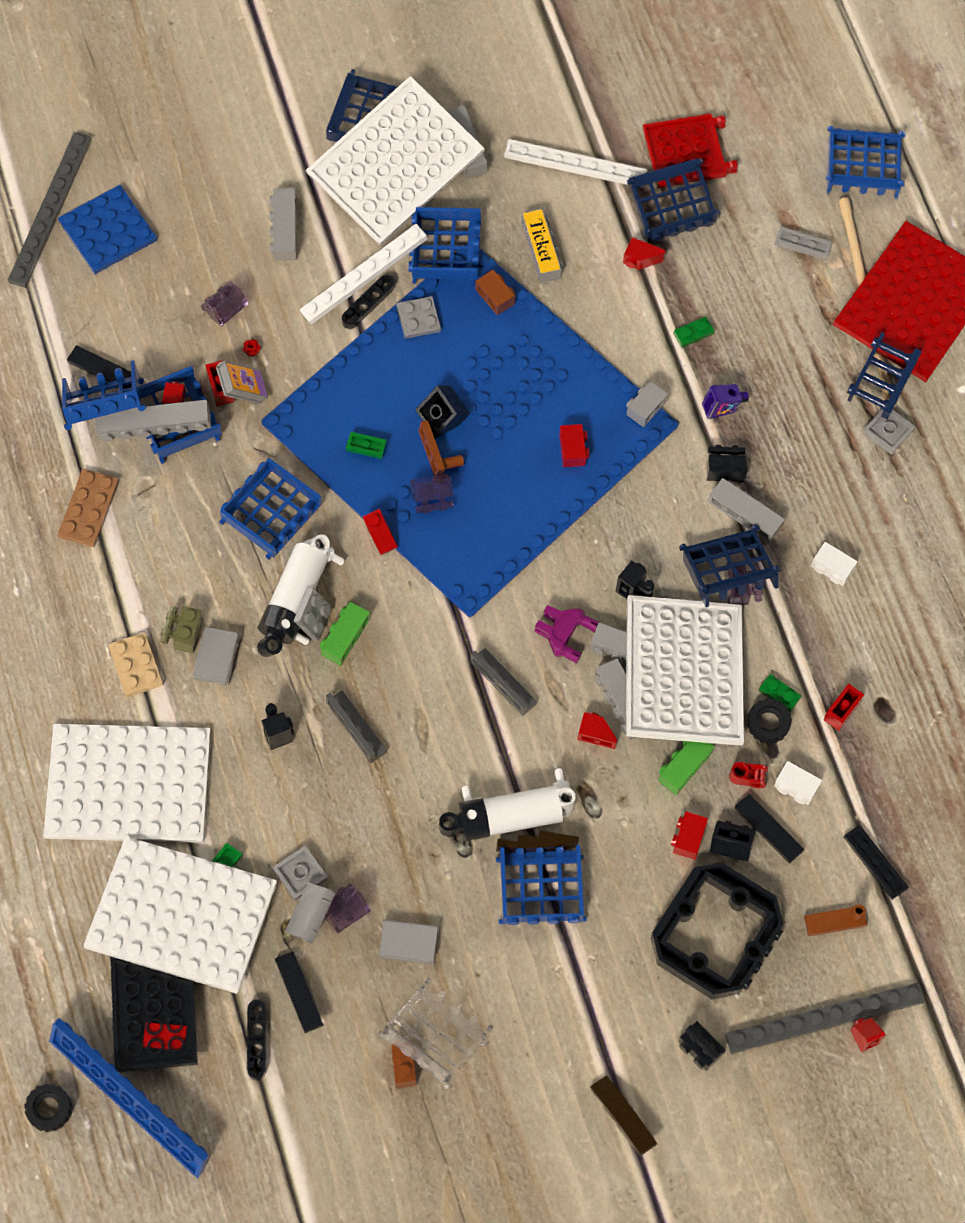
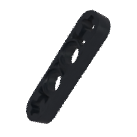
[341,275,395,329]
[247,1000,266,1081]

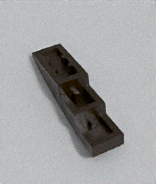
[496,830,579,853]
[590,1075,657,1156]

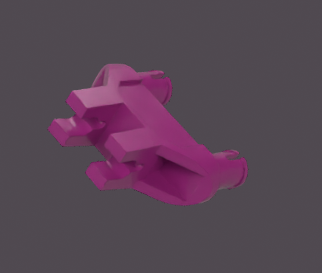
[534,605,600,664]

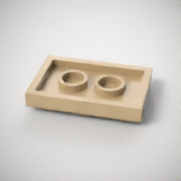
[108,632,163,698]

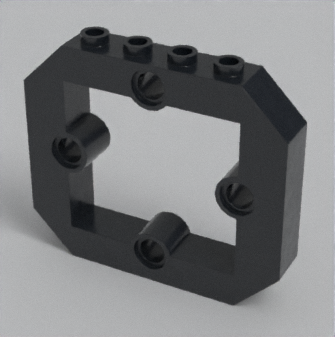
[650,862,784,1000]

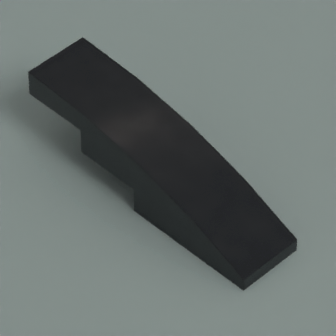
[275,951,324,1033]

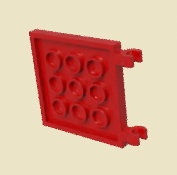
[642,113,738,188]

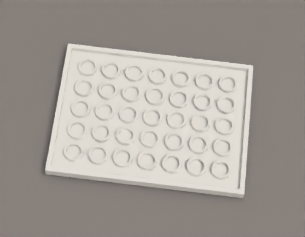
[306,76,484,246]
[626,595,744,746]
[43,724,211,843]
[83,836,277,994]

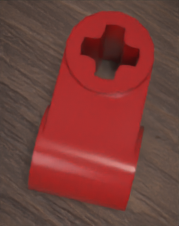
[729,762,768,789]

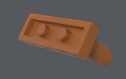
[418,420,464,479]
[804,904,868,936]

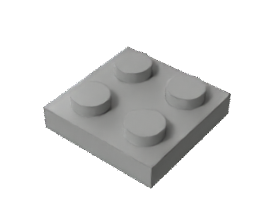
[396,297,441,339]
[862,410,915,455]
[293,587,332,640]
[272,845,328,901]

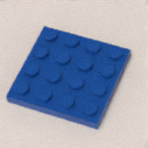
[58,185,157,275]

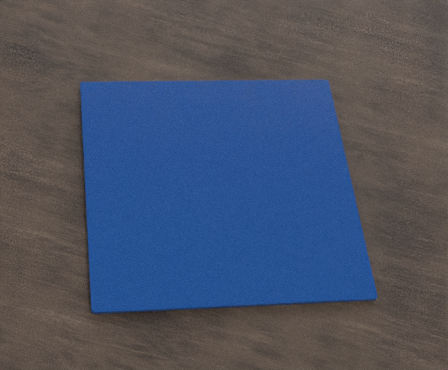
[261,242,678,617]

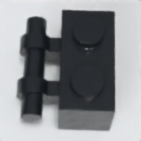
[707,445,746,482]
[615,560,654,600]
[261,703,294,750]
[710,820,756,862]
[678,1021,726,1071]

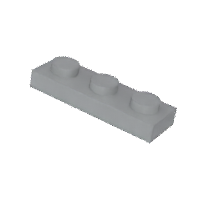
[774,226,832,260]

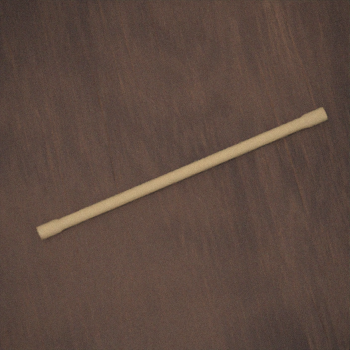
[839,197,896,407]

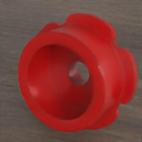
[243,339,261,357]

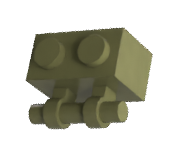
[160,606,203,653]

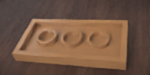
[58,469,119,547]

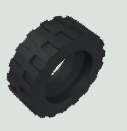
[747,699,792,744]
[24,1084,72,1132]

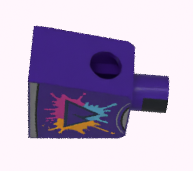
[702,384,749,419]

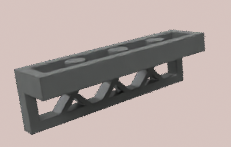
[471,648,537,716]
[326,691,387,763]

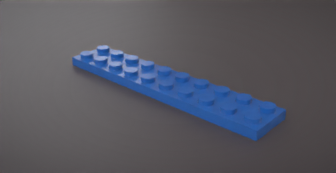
[49,1018,209,1178]

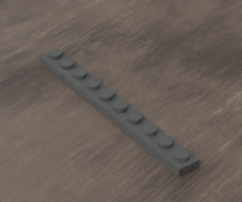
[8,132,92,288]
[725,982,925,1054]

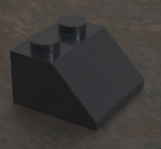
[415,385,470,438]

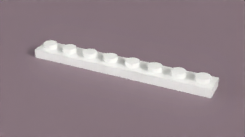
[504,139,647,188]
[300,224,428,325]

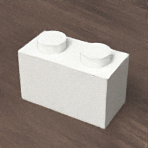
[811,542,858,586]
[774,761,822,805]

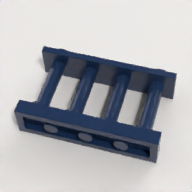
[847,332,922,420]

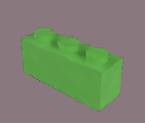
[320,602,370,666]
[658,741,715,795]

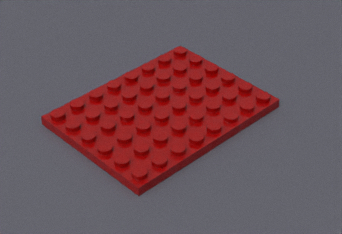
[833,220,965,383]

